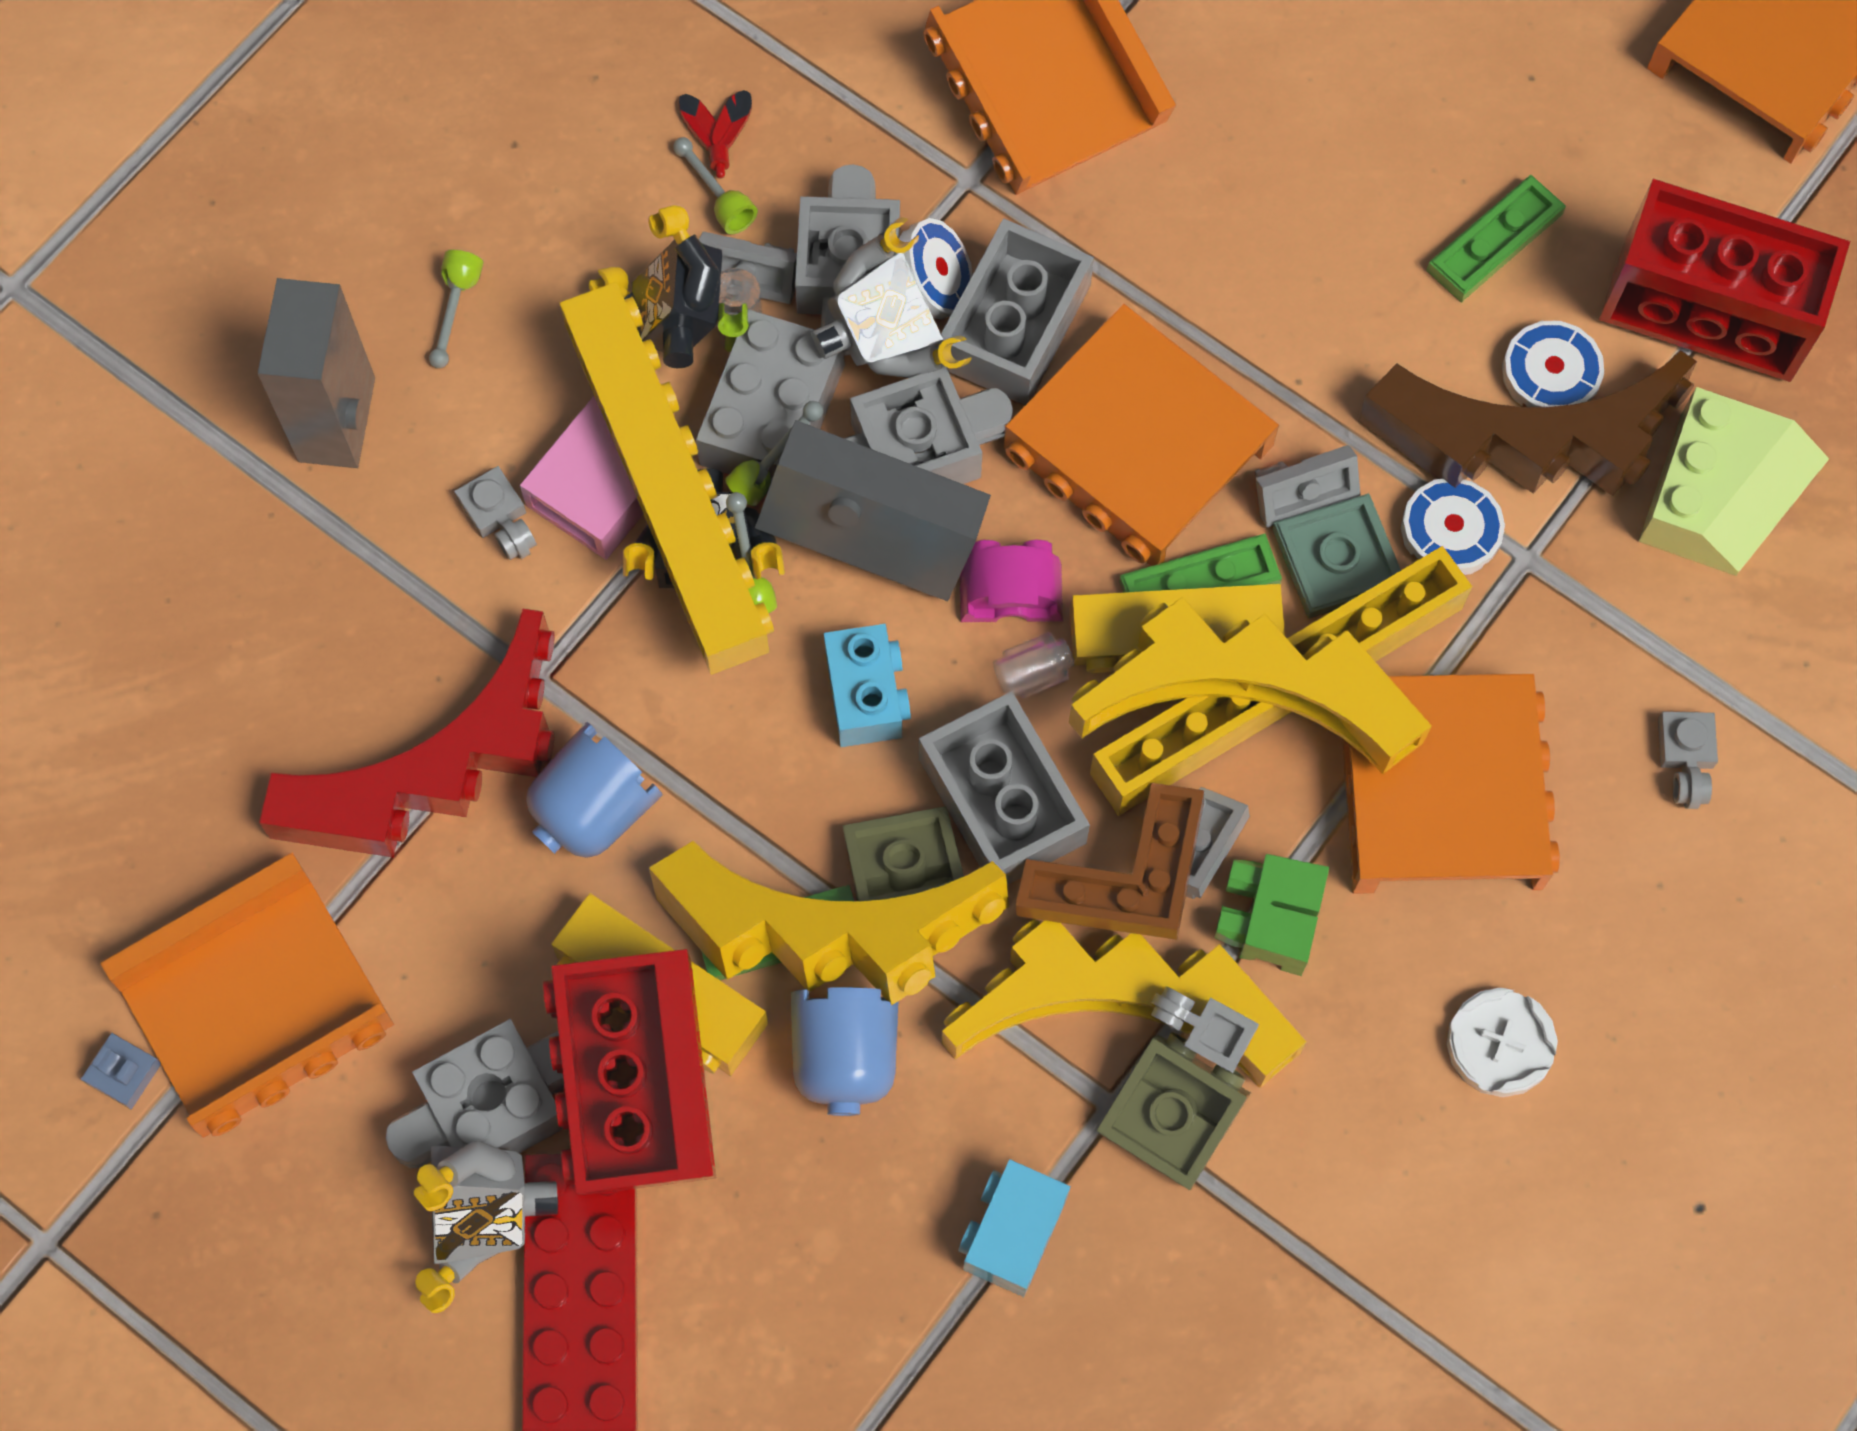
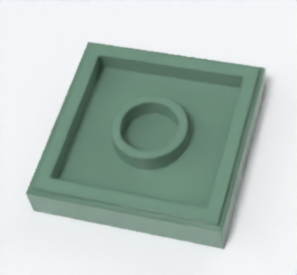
[1272,493,1401,619]

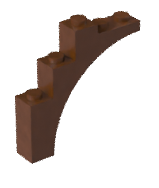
[1359,350,1697,496]

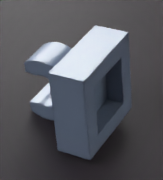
[81,1033,161,1110]

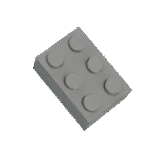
[938,218,1094,405]
[696,309,845,482]
[919,691,1090,885]

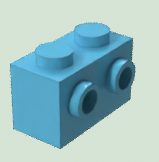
[824,624,911,747]
[958,1159,1071,1297]

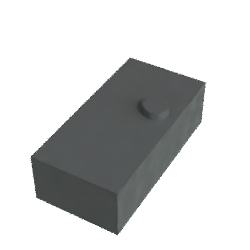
[257,278,375,468]
[755,420,991,602]

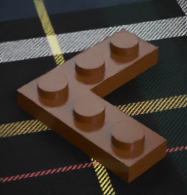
[1015,783,1204,940]

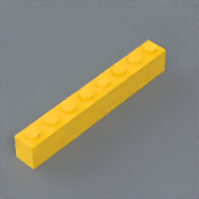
[559,282,774,675]
[1090,546,1473,816]

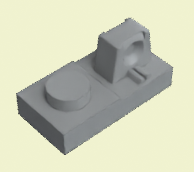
[699,232,797,304]
[1255,445,1361,527]
[1186,787,1250,899]

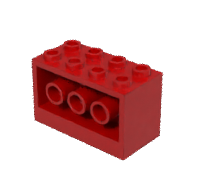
[1599,178,1851,382]
[543,949,717,1195]

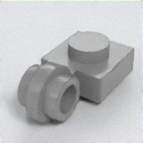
[455,466,537,560]
[1658,712,1718,809]
[1151,986,1259,1073]

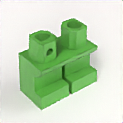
[1214,854,1329,976]

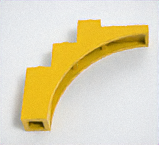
[1068,596,1432,774]
[649,840,1009,1006]
[942,919,1306,1088]

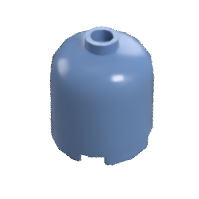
[526,722,663,858]
[791,987,899,1116]

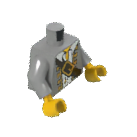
[811,217,972,378]
[413,1141,558,1313]

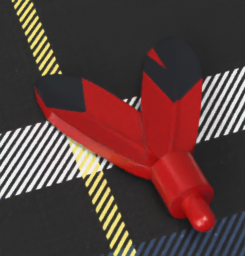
[679,90,752,179]

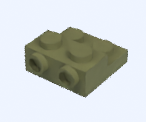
[843,806,964,902]
[1097,1032,1251,1190]

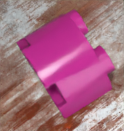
[960,539,1063,622]

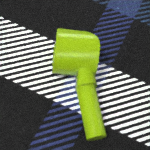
[718,303,748,352]

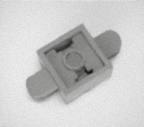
[795,164,900,356]
[844,366,1013,484]
[386,1019,564,1168]

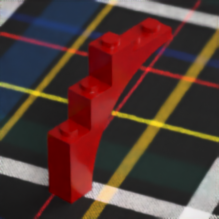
[259,608,555,858]

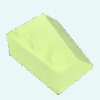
[1638,387,1829,576]

